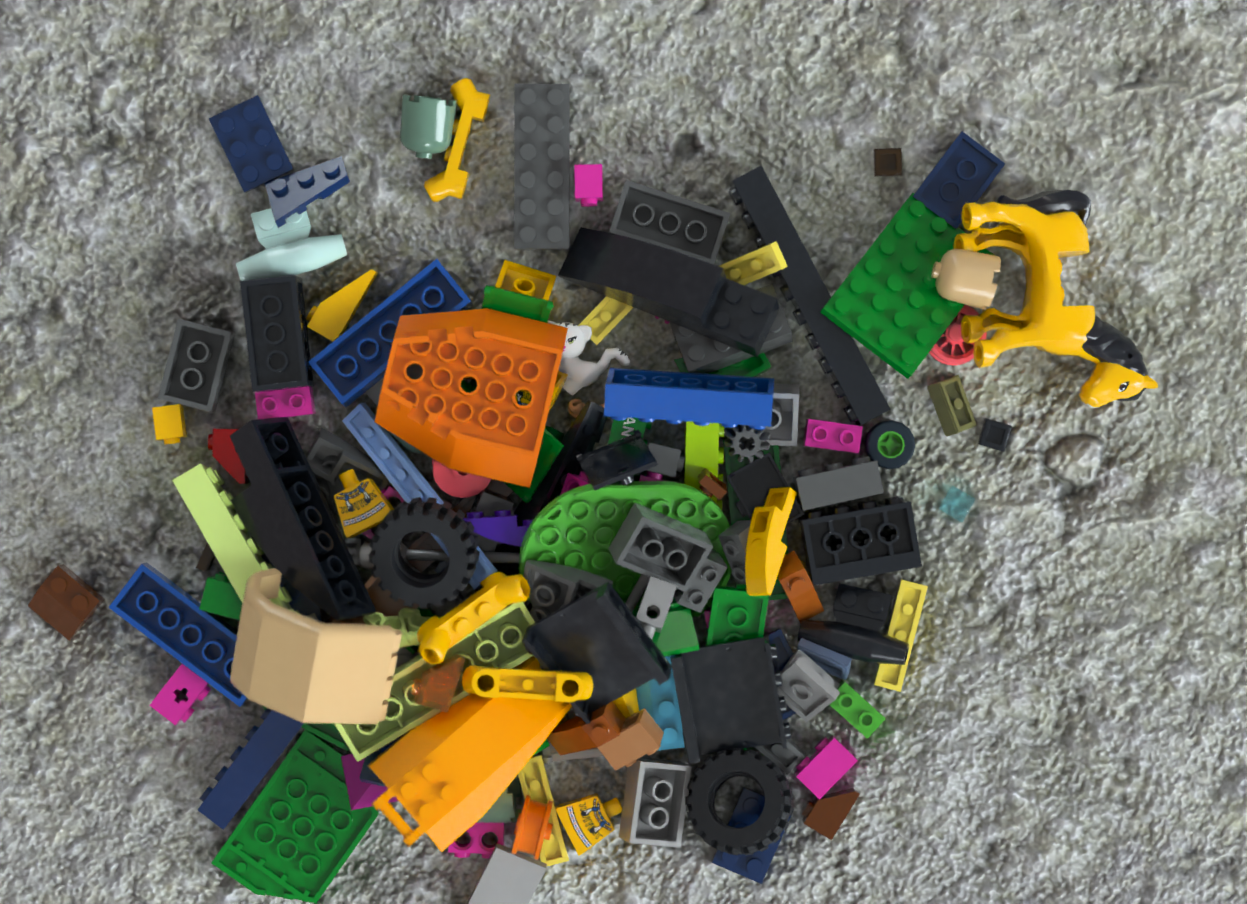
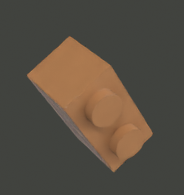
[597,708,664,771]

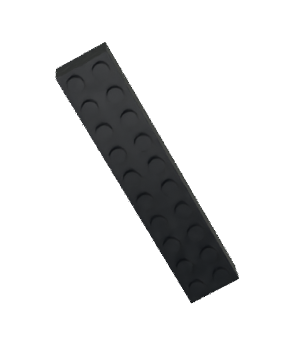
[728,165,891,425]

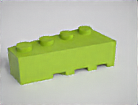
[684,421,724,510]

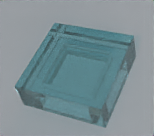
[938,485,976,522]

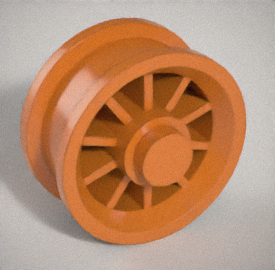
[512,795,553,860]

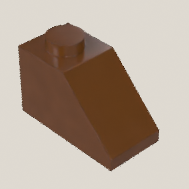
[801,788,860,841]

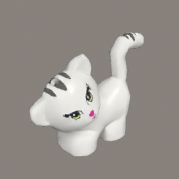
[548,320,630,395]

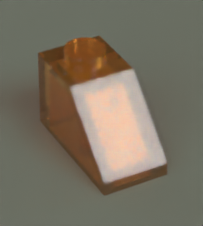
[411,654,465,713]

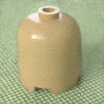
[932,249,1001,310]

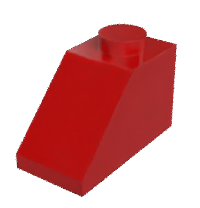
[208,429,248,484]

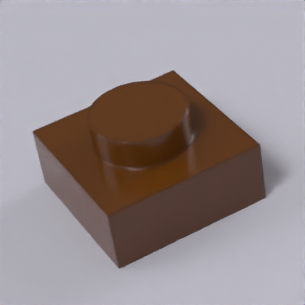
[698,468,727,500]

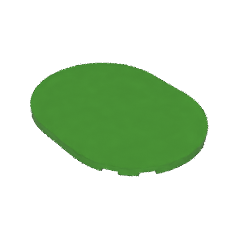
[519,481,732,618]

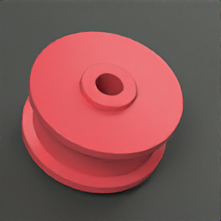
[929,305,987,366]
[432,459,491,498]

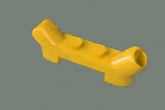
[424,78,490,202]
[417,572,530,664]
[462,665,593,702]

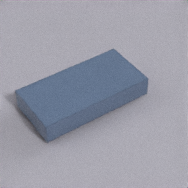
[797,638,852,680]

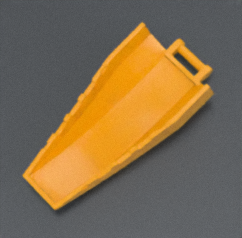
[367,656,572,852]

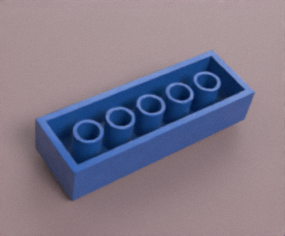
[308,259,473,408]
[604,368,775,429]
[108,562,248,707]

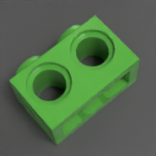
[830,679,886,739]

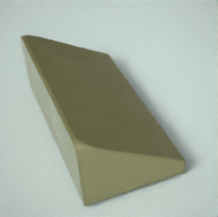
[927,375,977,436]

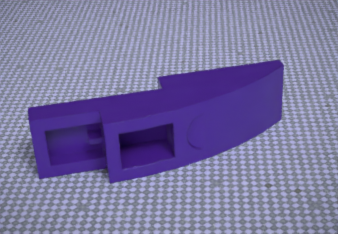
[463,510,534,546]

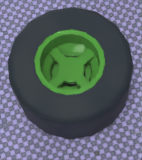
[865,420,915,469]

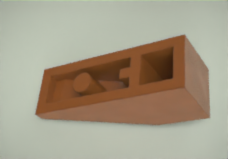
[777,551,824,624]
[547,701,626,756]

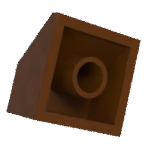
[28,564,105,641]

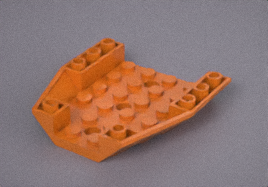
[374,309,568,488]

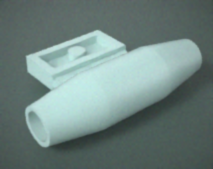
[236,208,347,281]

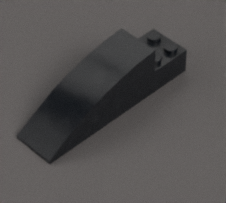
[558,227,780,357]
[230,417,377,621]

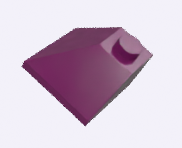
[341,754,398,810]

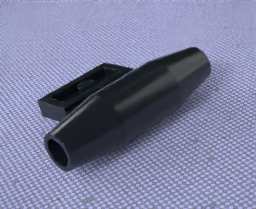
[798,583,909,665]

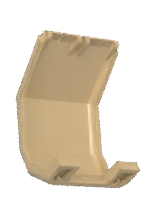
[230,568,402,724]

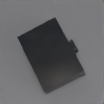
[726,452,804,524]

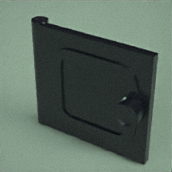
[575,429,658,491]

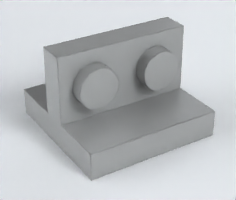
[778,650,840,722]

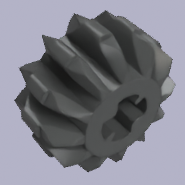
[724,425,771,463]

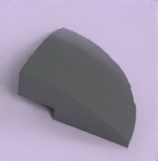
[306,427,389,514]
[524,560,613,623]

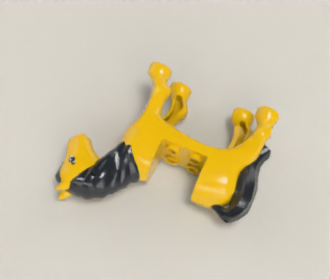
[954,190,1158,408]

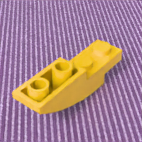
[745,487,797,596]

